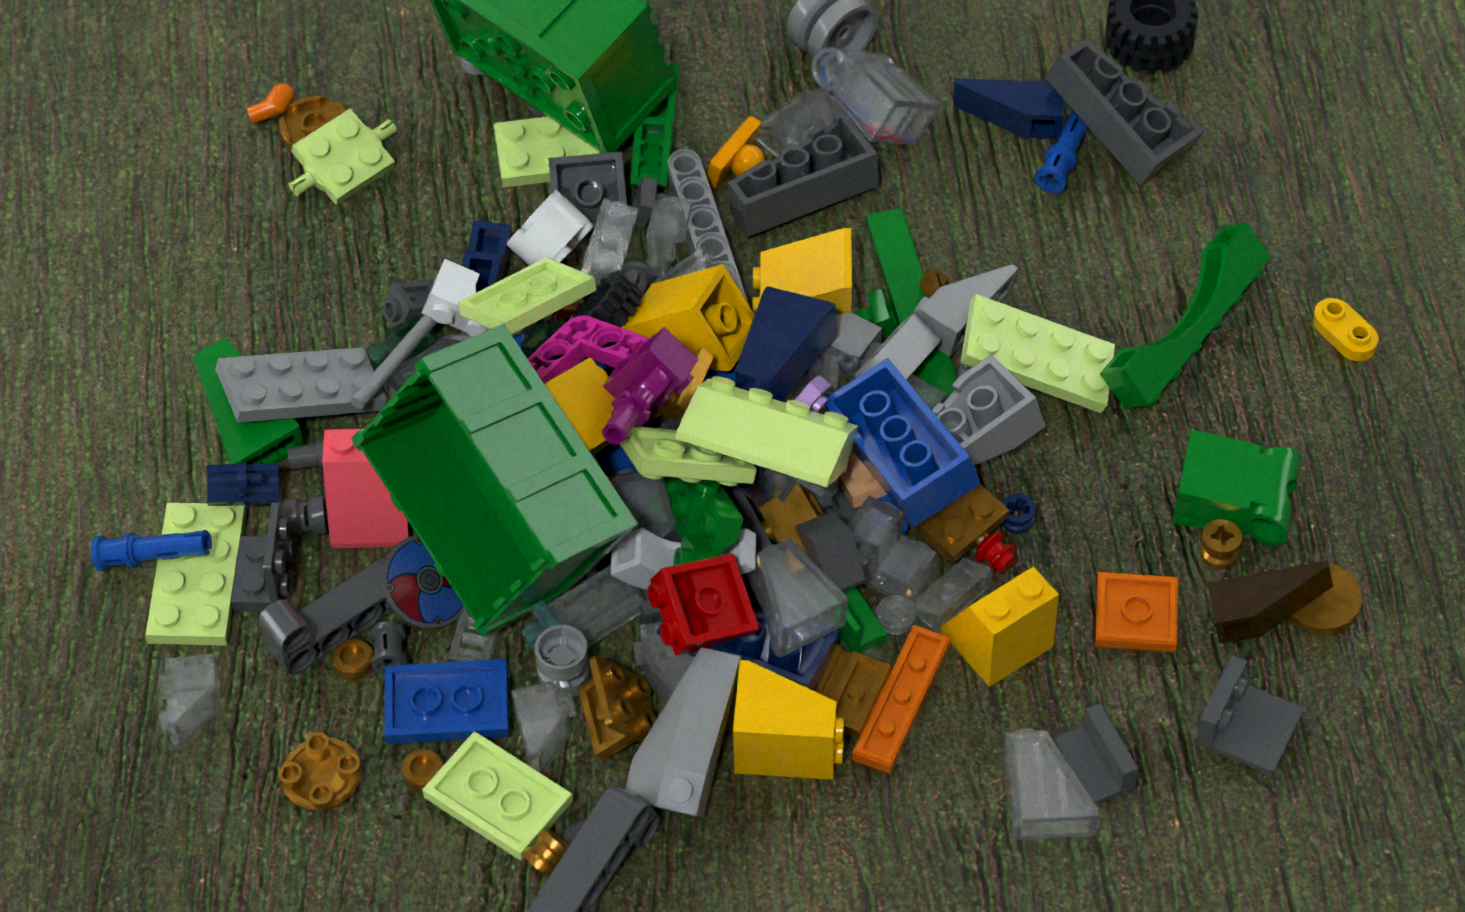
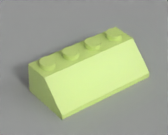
[675,376,858,487]

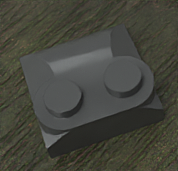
[548,151,629,229]

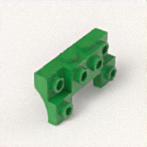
[639,476,743,566]

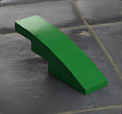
[630,63,681,189]

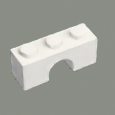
[422,259,544,343]

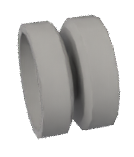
[786,0,878,71]

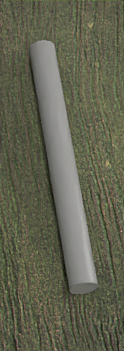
[350,314,438,410]

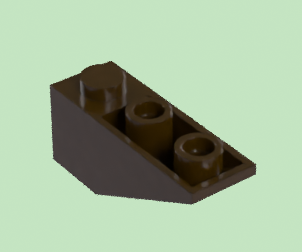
[1208,560,1333,644]

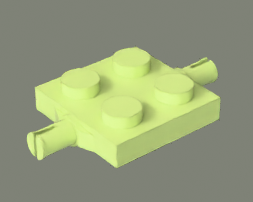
[289,108,397,205]

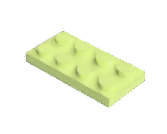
[960,294,1115,413]
[145,503,247,646]

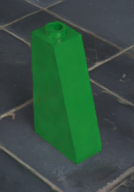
[193,337,304,464]

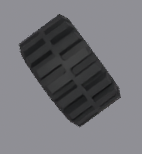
[1105,0,1198,74]

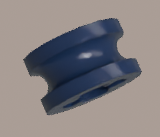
[1001,493,1036,534]

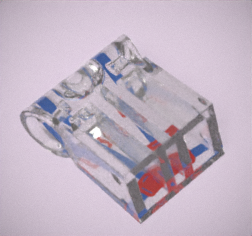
[812,47,941,145]

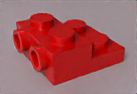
[647,553,759,656]

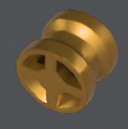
[1200,519,1242,570]
[522,827,569,877]

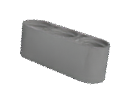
[853,312,941,380]

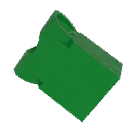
[1172,429,1301,546]

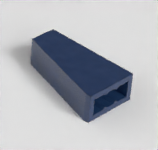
[735,286,838,401]

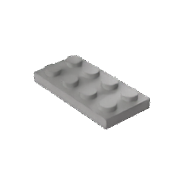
[215,347,387,423]

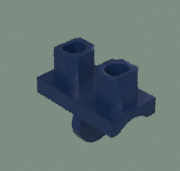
[207,462,279,506]

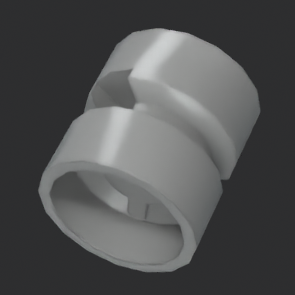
[535,625,590,699]

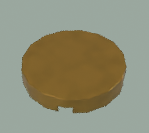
[279,95,347,151]
[1287,563,1363,636]

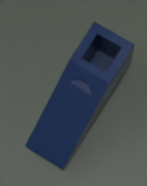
[953,78,1063,140]

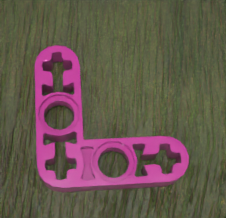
[527,315,649,384]

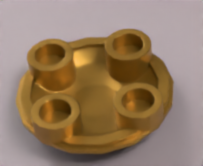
[278,732,362,810]

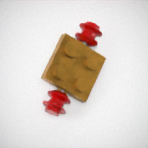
[896,484,1017,575]

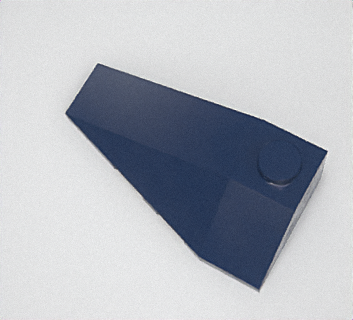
[657,611,839,691]

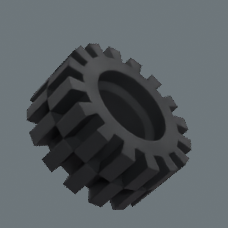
[573,271,643,327]

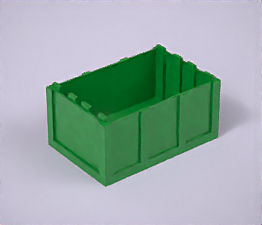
[430,0,675,153]
[351,324,638,637]

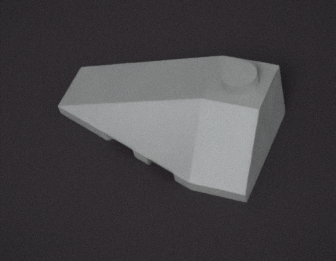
[932,354,1046,465]
[625,647,742,819]

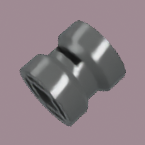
[283,495,328,538]

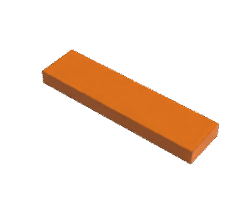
[852,625,951,774]

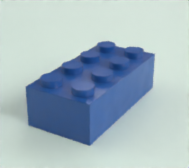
[824,358,980,527]

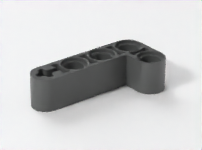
[259,558,394,675]
[528,784,660,912]

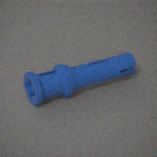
[1034,110,1088,194]
[91,530,212,571]

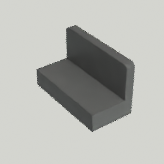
[1055,703,1138,806]

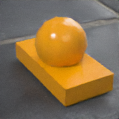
[706,116,765,190]

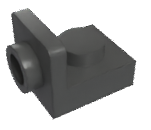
[382,280,433,335]

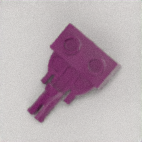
[602,327,699,445]

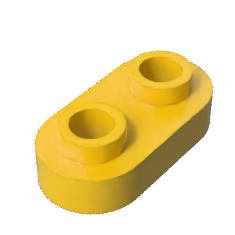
[1313,298,1378,362]

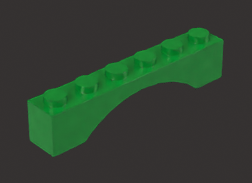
[1100,222,1271,408]

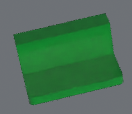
[812,573,888,654]

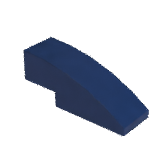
[462,220,514,293]

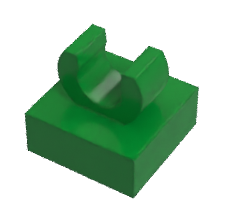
[854,289,898,340]

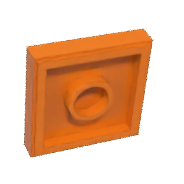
[1095,572,1178,652]

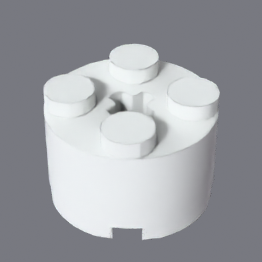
[506,190,594,266]

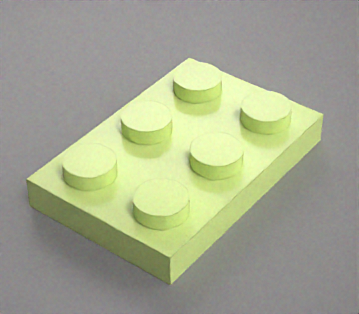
[494,117,600,188]
[458,257,596,336]
[620,427,757,486]
[422,731,573,861]

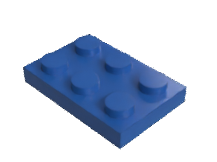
[384,659,509,744]

